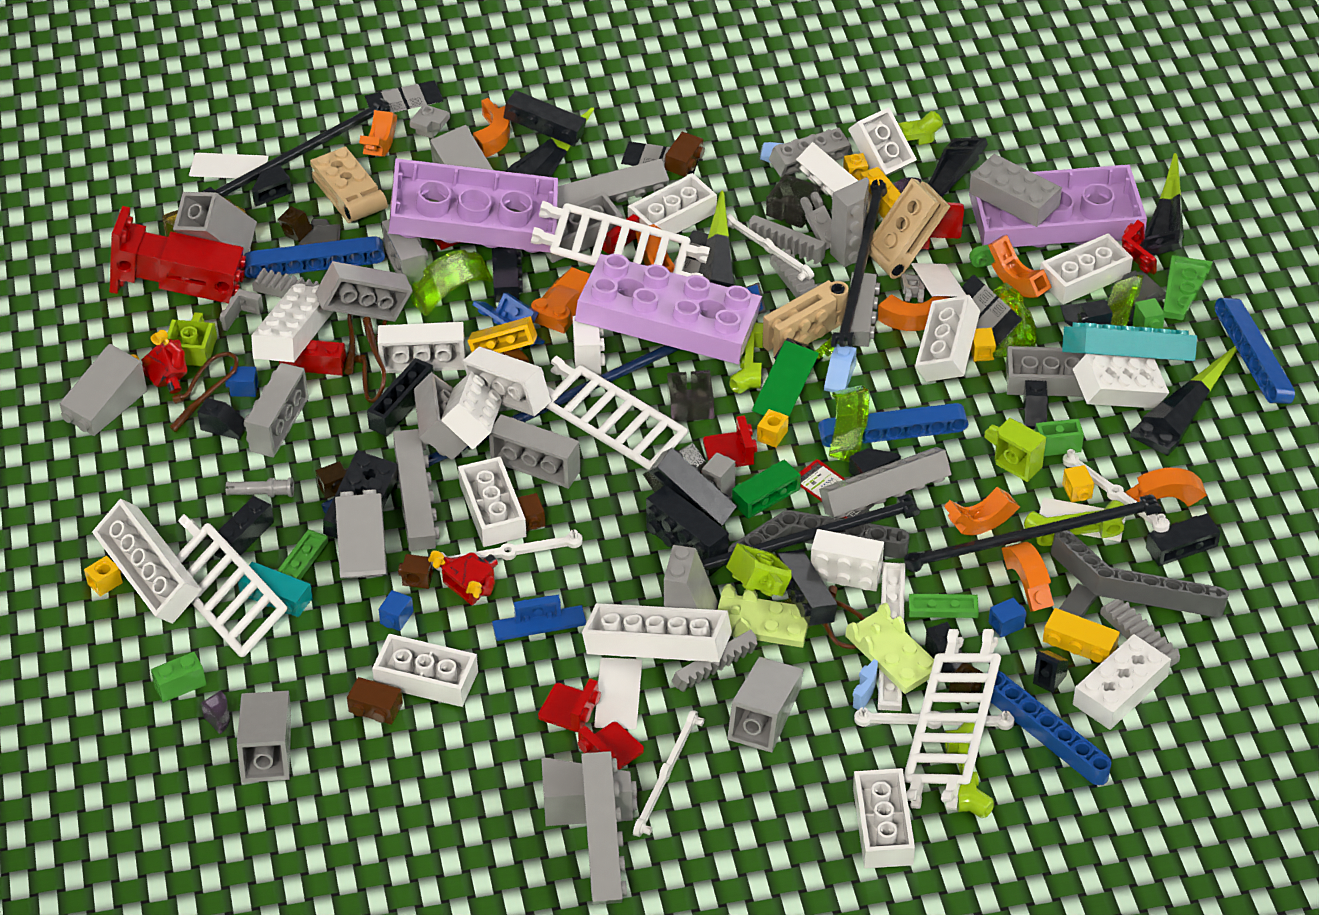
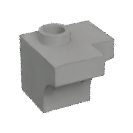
[409,104,450,139]

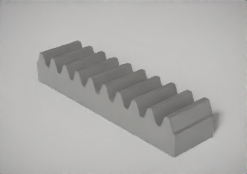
[749,215,825,265]
[770,249,818,298]
[252,268,320,298]
[1100,599,1180,668]
[672,629,757,692]

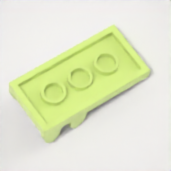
[717,584,808,648]
[845,603,934,694]

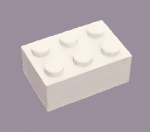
[848,107,917,177]
[811,529,884,591]

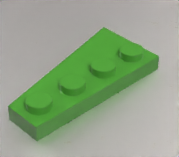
[1163,255,1213,320]

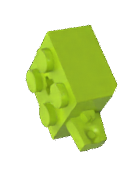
[167,312,217,366]
[984,418,1046,482]
[726,543,792,597]

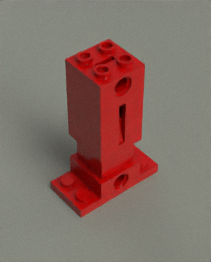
[109,206,246,304]

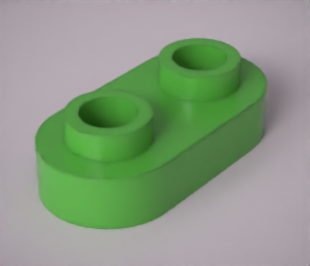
[969,245,995,267]

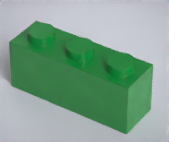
[732,459,801,519]

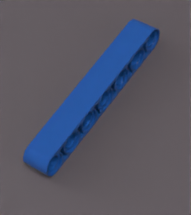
[244,236,385,278]
[1215,298,1295,404]
[818,403,969,447]
[983,671,1111,785]

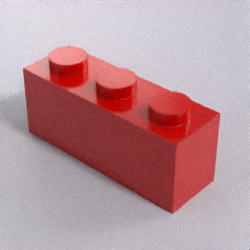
[279,340,346,376]

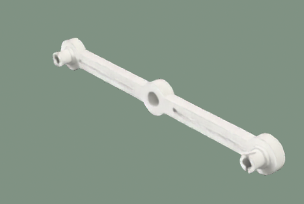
[727,214,814,281]
[1063,449,1170,532]
[433,529,582,571]
[854,707,1014,730]
[633,710,705,837]

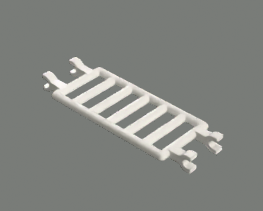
[531,201,710,277]
[904,629,1001,810]

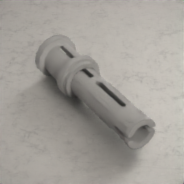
[226,477,294,497]

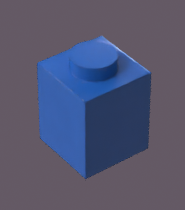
[225,366,259,397]
[378,590,413,631]
[988,598,1026,638]

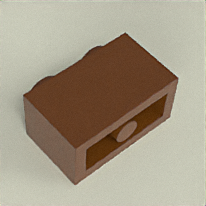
[664,131,705,177]
[347,677,403,725]

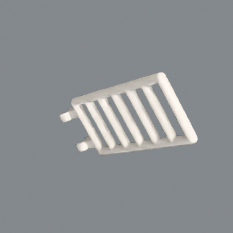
[546,356,688,470]
[169,514,287,657]

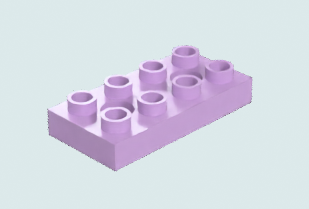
[388,158,558,253]
[969,165,1147,247]
[575,254,762,364]

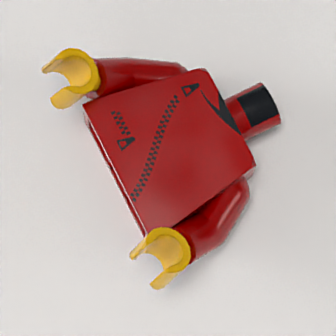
[131,330,187,394]
[428,551,498,605]

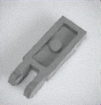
[800,192,832,250]
[900,274,925,303]

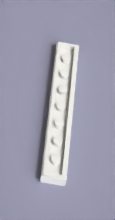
[878,562,905,711]

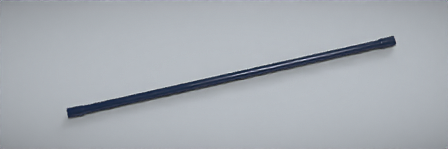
[321,345,682,514]

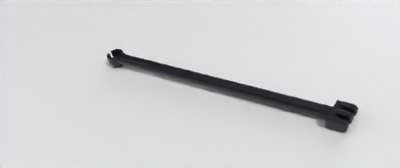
[202,98,391,197]
[831,179,887,347]
[701,494,920,571]
[904,494,1162,572]

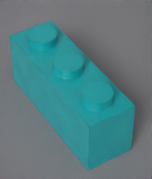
[238,562,313,617]

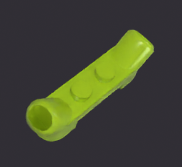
[898,111,943,145]
[729,322,763,394]
[1024,500,1125,546]
[945,723,994,819]

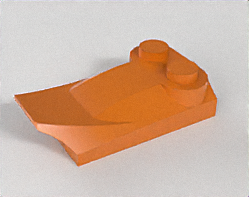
[531,267,591,334]

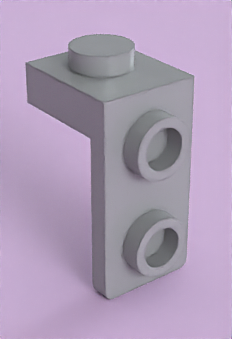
[220,289,264,331]

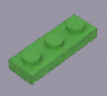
[277,529,328,580]
[908,594,979,618]

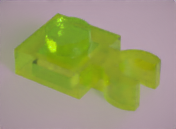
[816,337,839,359]

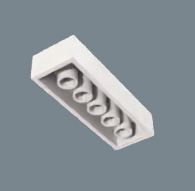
[251,284,334,362]
[92,499,202,624]
[582,603,732,662]

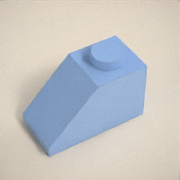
[824,344,857,395]

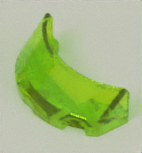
[411,250,493,316]
[1108,274,1144,326]
[993,283,1037,358]
[829,385,870,462]

